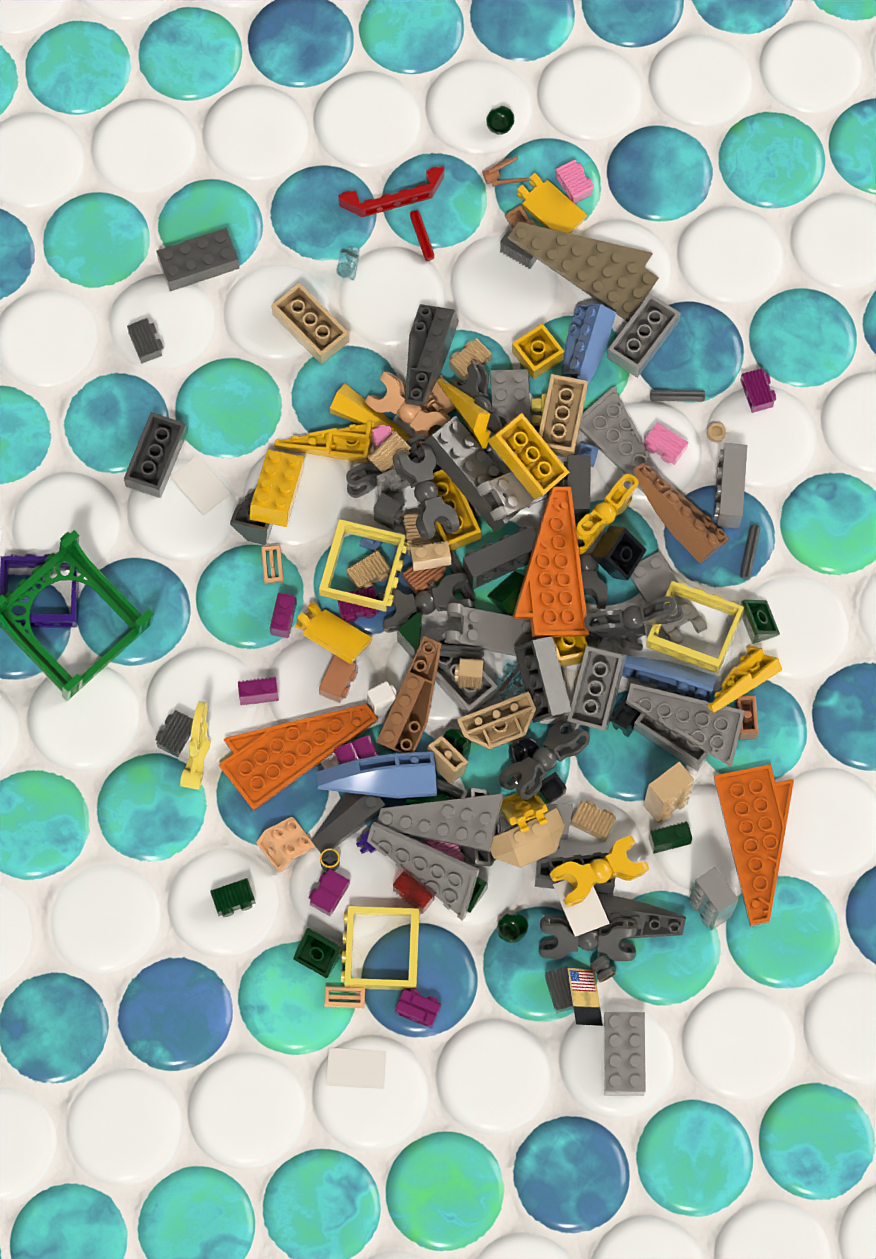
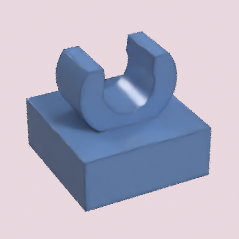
[577,443,599,467]
[359,537,382,552]

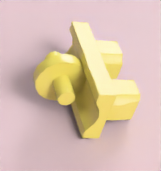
[531,394,547,428]

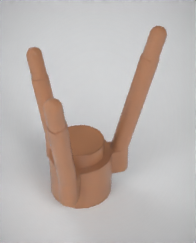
[482,156,529,187]

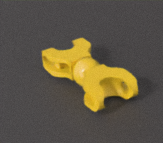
[575,474,639,555]
[549,836,649,907]

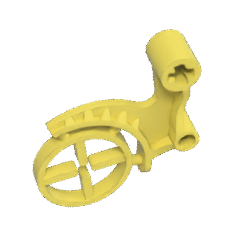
[180,701,211,790]

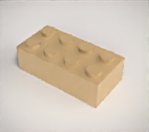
[271,283,349,365]
[539,374,588,458]
[643,761,695,823]

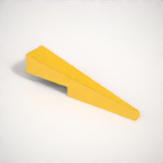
[437,378,491,448]
[330,383,419,446]
[274,422,373,463]
[707,645,783,713]

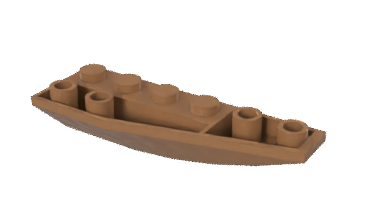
[633,463,729,564]
[376,636,442,753]

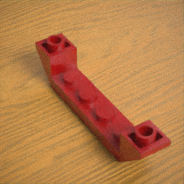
[338,166,445,218]

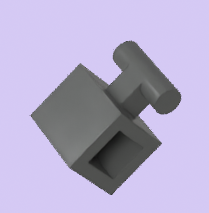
[616,625,646,651]

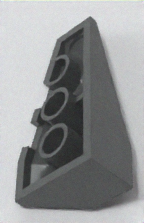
[230,488,273,545]
[311,792,385,854]

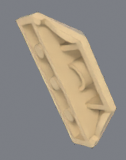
[457,691,536,750]
[490,808,565,868]

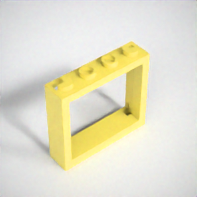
[319,519,409,612]
[646,581,744,674]
[341,906,419,990]

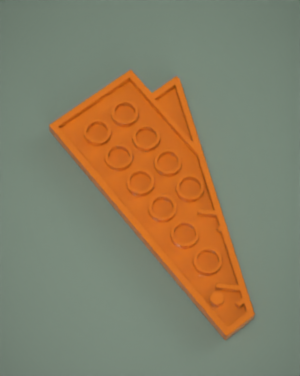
[513,487,589,637]
[219,704,378,812]
[713,764,794,927]

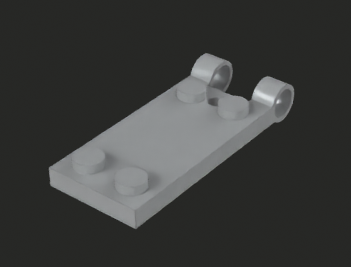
[476,472,561,521]
[630,552,707,644]
[445,603,535,656]

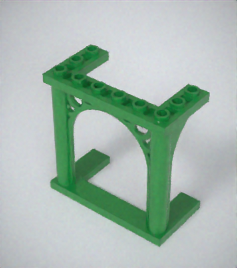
[0,530,154,701]

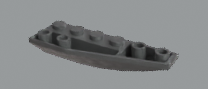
[405,304,459,407]
[564,893,686,939]

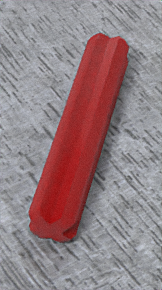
[410,210,435,261]

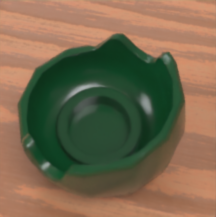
[486,106,515,135]
[443,728,471,757]
[496,913,529,943]

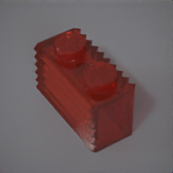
[393,871,435,914]

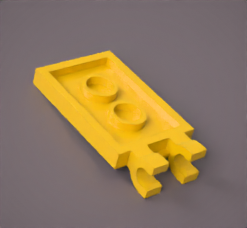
[516,173,587,233]
[295,602,372,664]
[500,788,548,833]

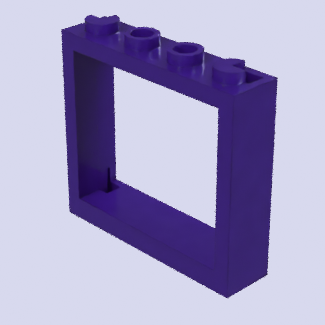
[0,554,79,628]

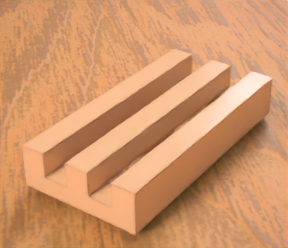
[261,545,284,585]
[324,986,365,1009]

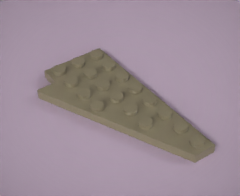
[507,222,659,322]

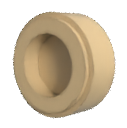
[707,423,726,443]

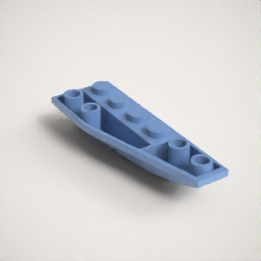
[561,304,617,385]
[622,656,717,702]
[316,751,437,798]

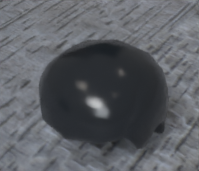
[508,737,539,763]

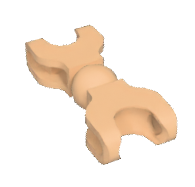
[365,372,452,446]

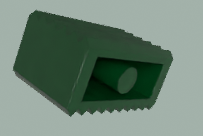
[649,821,692,854]
[210,878,256,917]

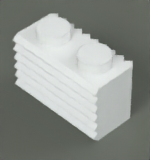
[367,681,397,717]

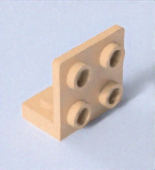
[256,817,315,873]

